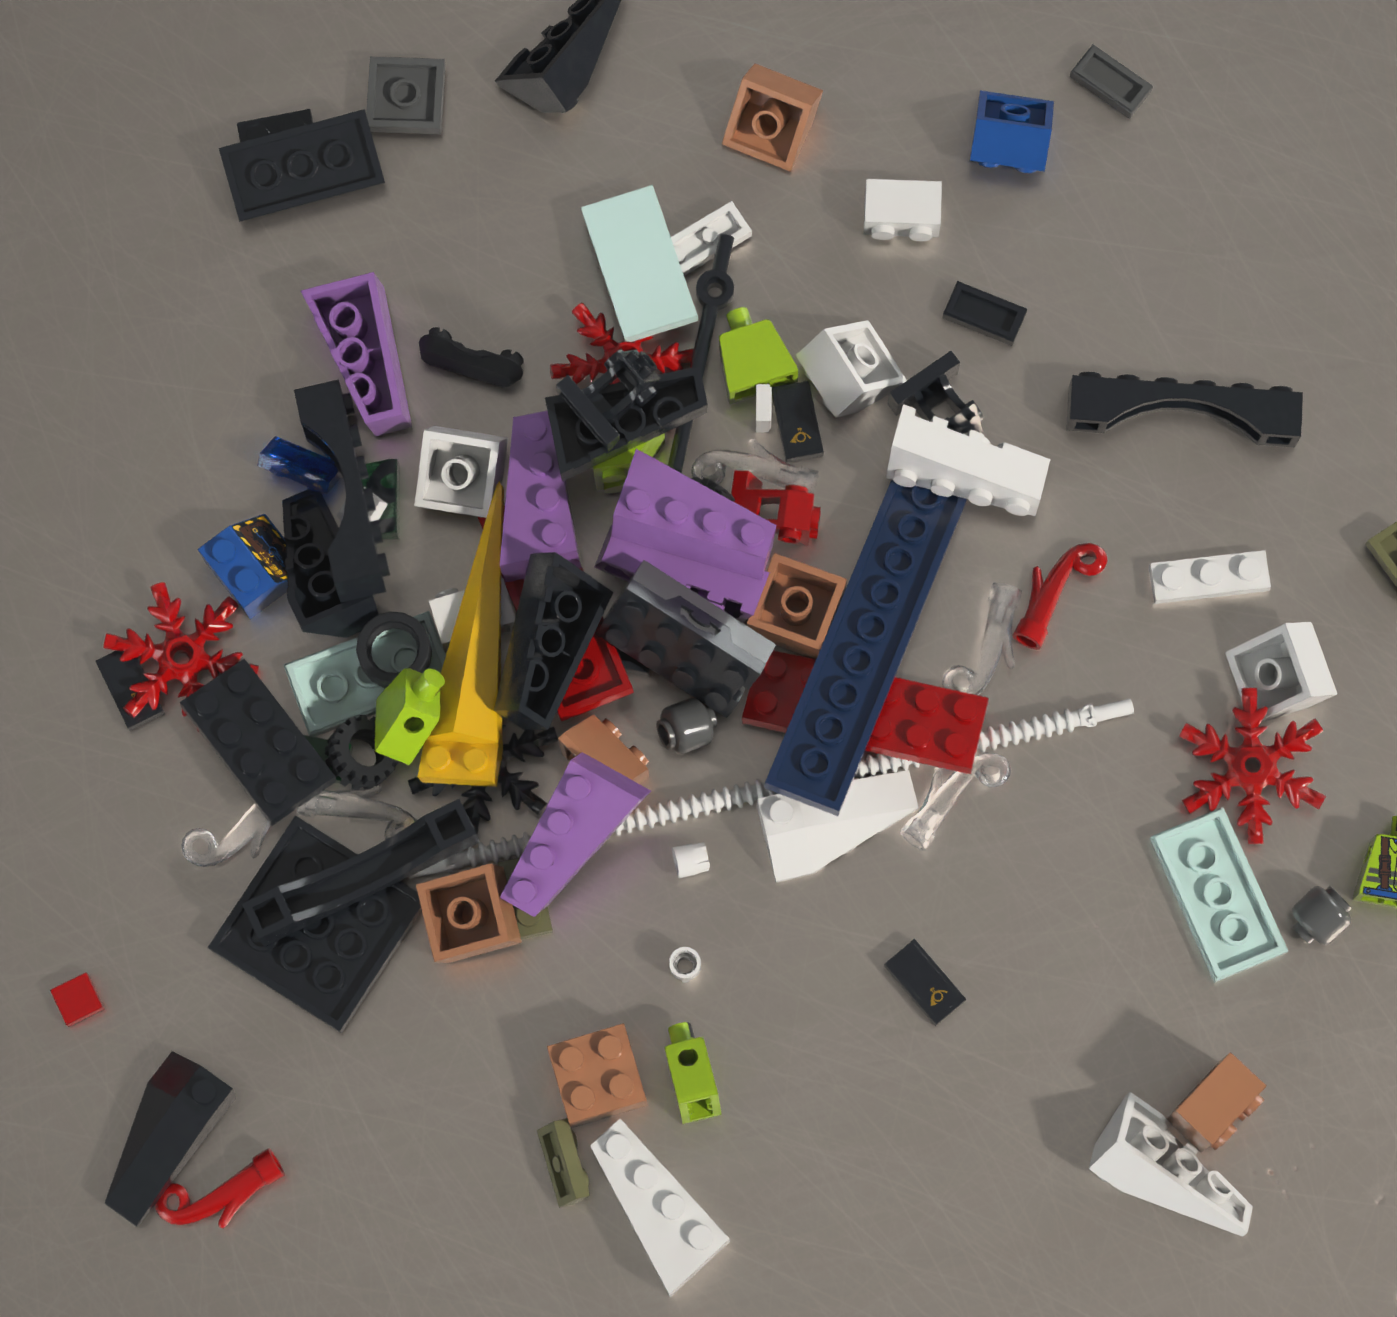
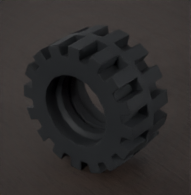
[324,715,399,790]

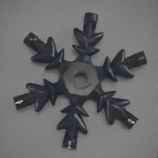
[408,716,558,836]

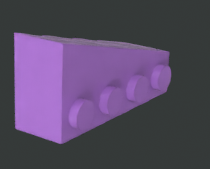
[300,272,412,436]
[500,411,582,583]
[611,449,777,580]
[594,525,770,623]
[500,752,651,917]

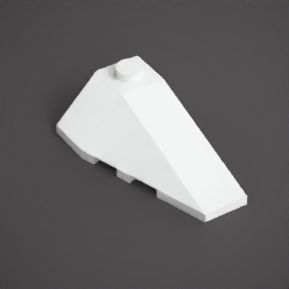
[757,770,919,883]
[1089,1092,1253,1237]

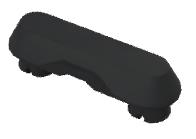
[419,327,524,388]

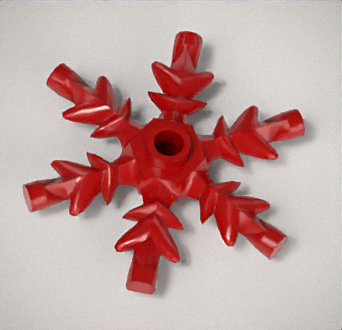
[550,303,694,384]
[103,582,259,732]
[1179,688,1326,845]

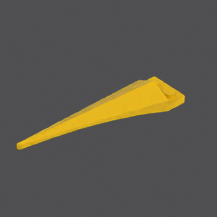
[417,481,504,787]

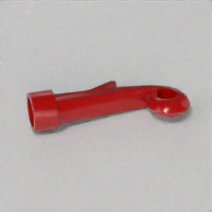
[1012,543,1108,650]
[154,1148,285,1229]

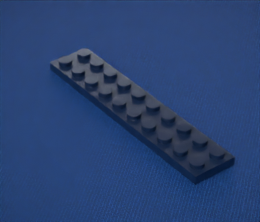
[764,480,968,816]

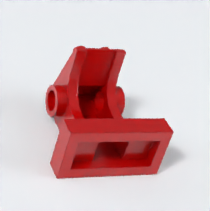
[731,470,821,546]

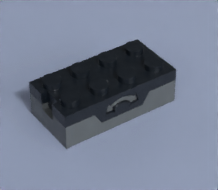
[595,560,776,718]

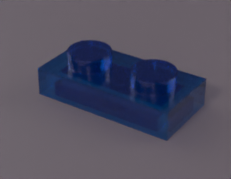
[257,436,342,495]

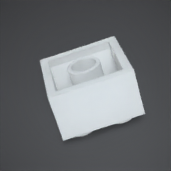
[796,320,907,418]
[414,426,508,518]
[1225,622,1337,722]

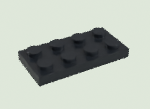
[219,109,385,222]
[180,659,336,826]

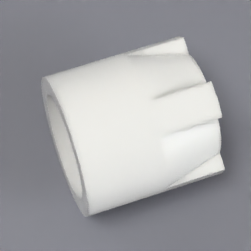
[672,842,710,878]
[669,947,701,983]

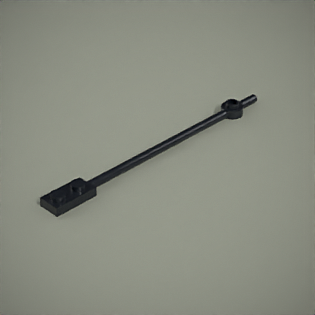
[616,234,734,676]

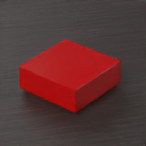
[50,972,105,1027]

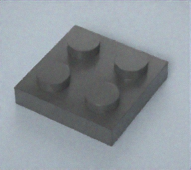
[366,56,446,134]

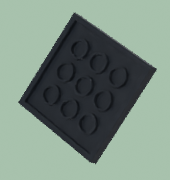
[208,815,422,1033]

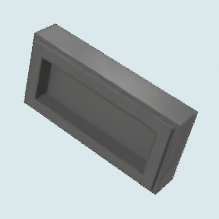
[1070,44,1153,119]

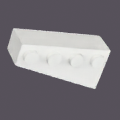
[886,404,1050,516]
[590,1119,730,1297]

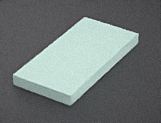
[581,185,698,342]
[284,611,446,737]
[1150,807,1288,983]

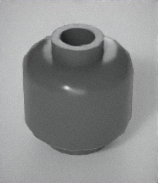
[656,698,717,754]
[1292,886,1352,945]

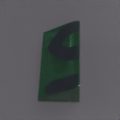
[362,459,400,540]

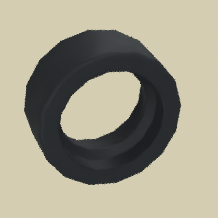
[356,612,432,688]

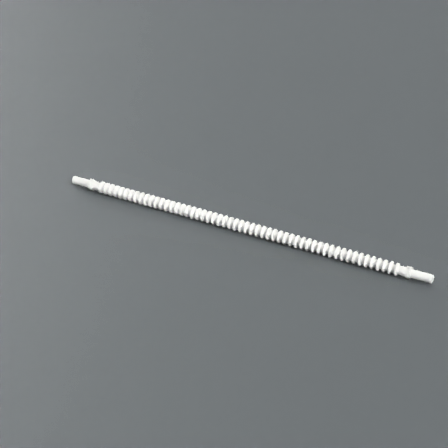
[409,699,1134,879]

